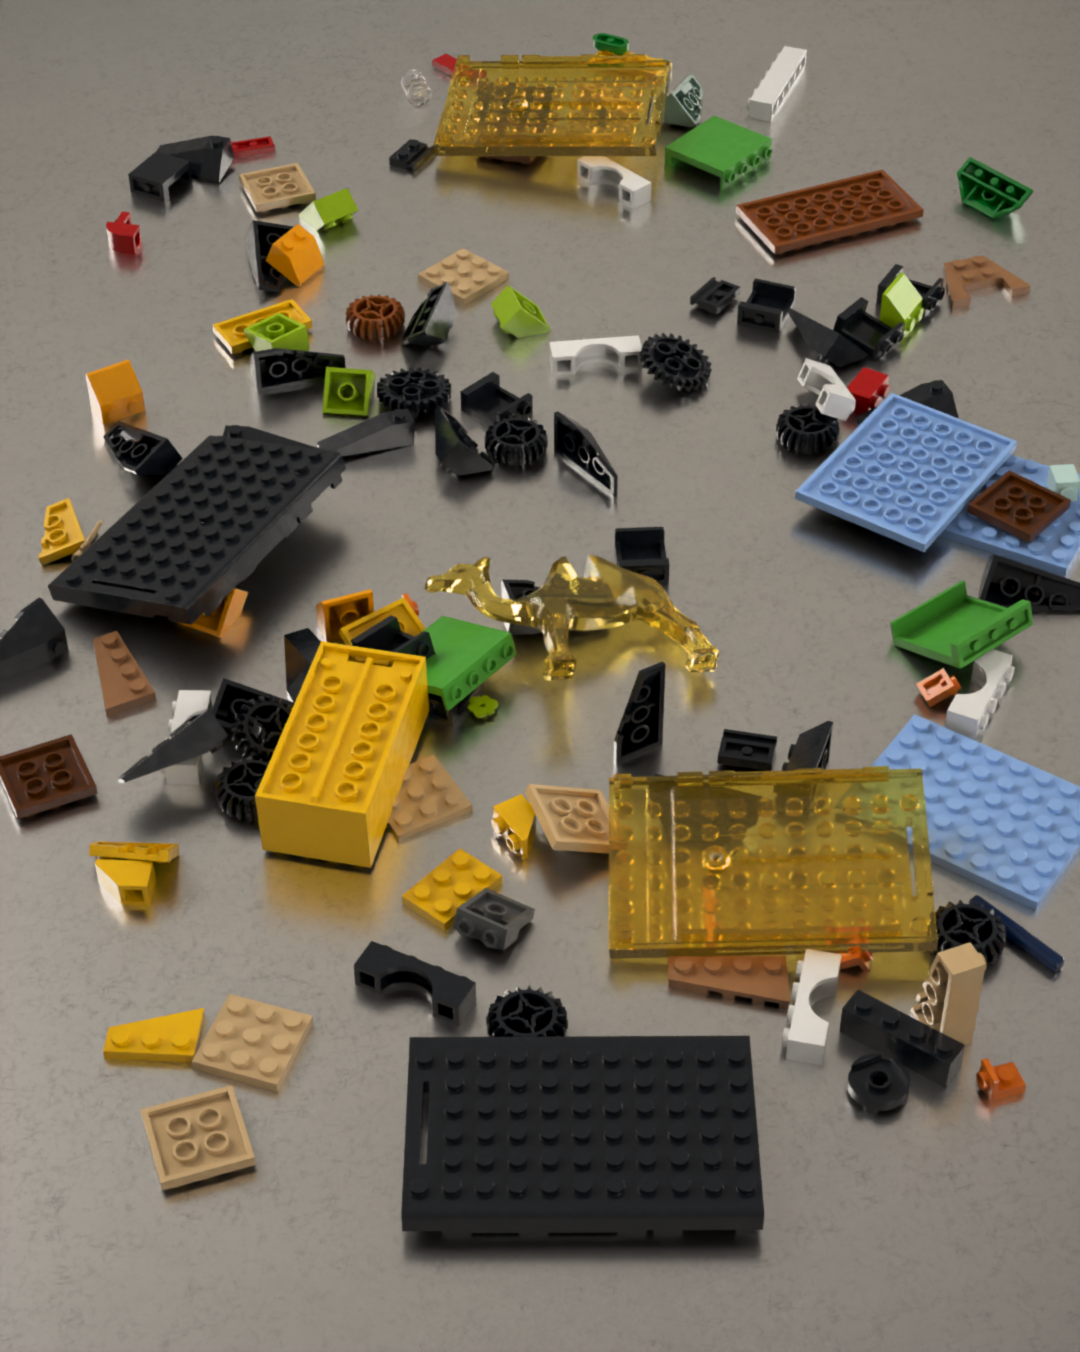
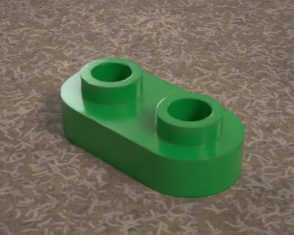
[593,33,629,55]

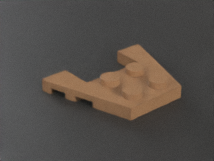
[943,256,1030,308]

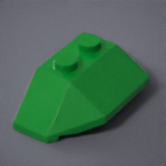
[957,157,1033,220]

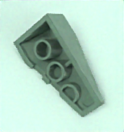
[654,73,703,127]

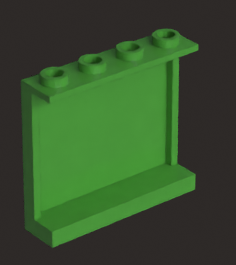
[664,116,772,189]
[890,580,1033,669]
[421,616,517,711]

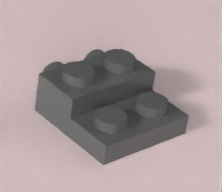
[453,888,535,950]

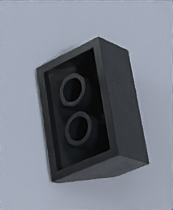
[773,721,833,816]

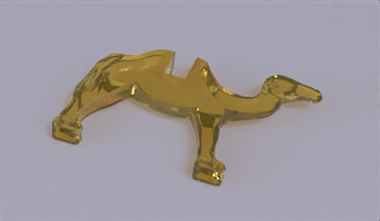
[425,555,720,680]

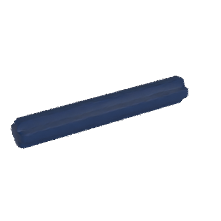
[968,895,1065,972]

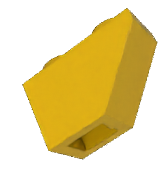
[491,794,537,860]
[95,859,156,906]

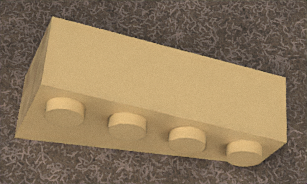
[910,942,987,1046]

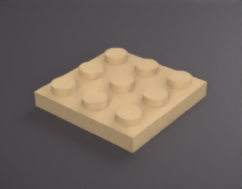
[239,163,316,212]
[418,248,509,306]
[387,755,472,841]
[525,784,630,855]
[192,994,313,1092]
[140,1085,256,1191]

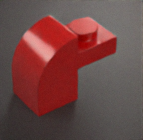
[106,211,142,254]

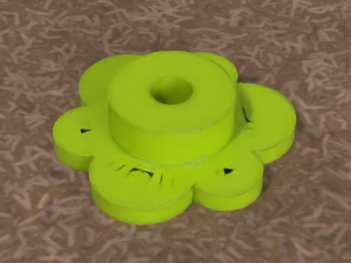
[468,695,498,718]

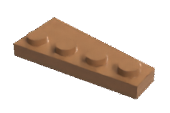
[93,631,156,717]
[667,956,790,1009]

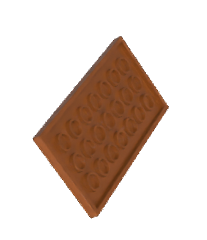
[736,169,924,254]

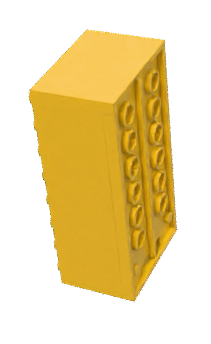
[255,641,429,868]

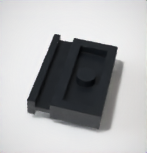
[389,139,435,172]
[690,277,740,314]
[717,729,777,771]

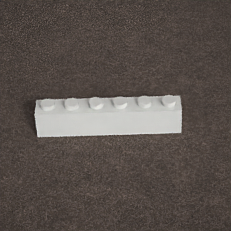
[747,46,807,122]

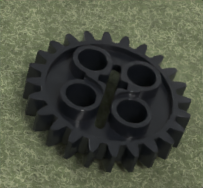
[639,333,712,392]
[377,367,451,414]

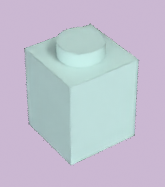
[1046,464,1080,501]

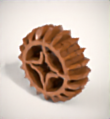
[345,294,405,341]

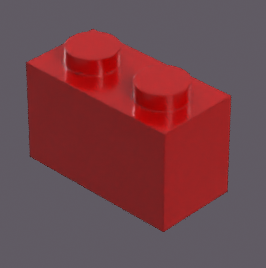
[846,367,890,415]

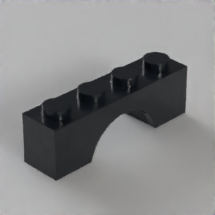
[354,941,476,1026]

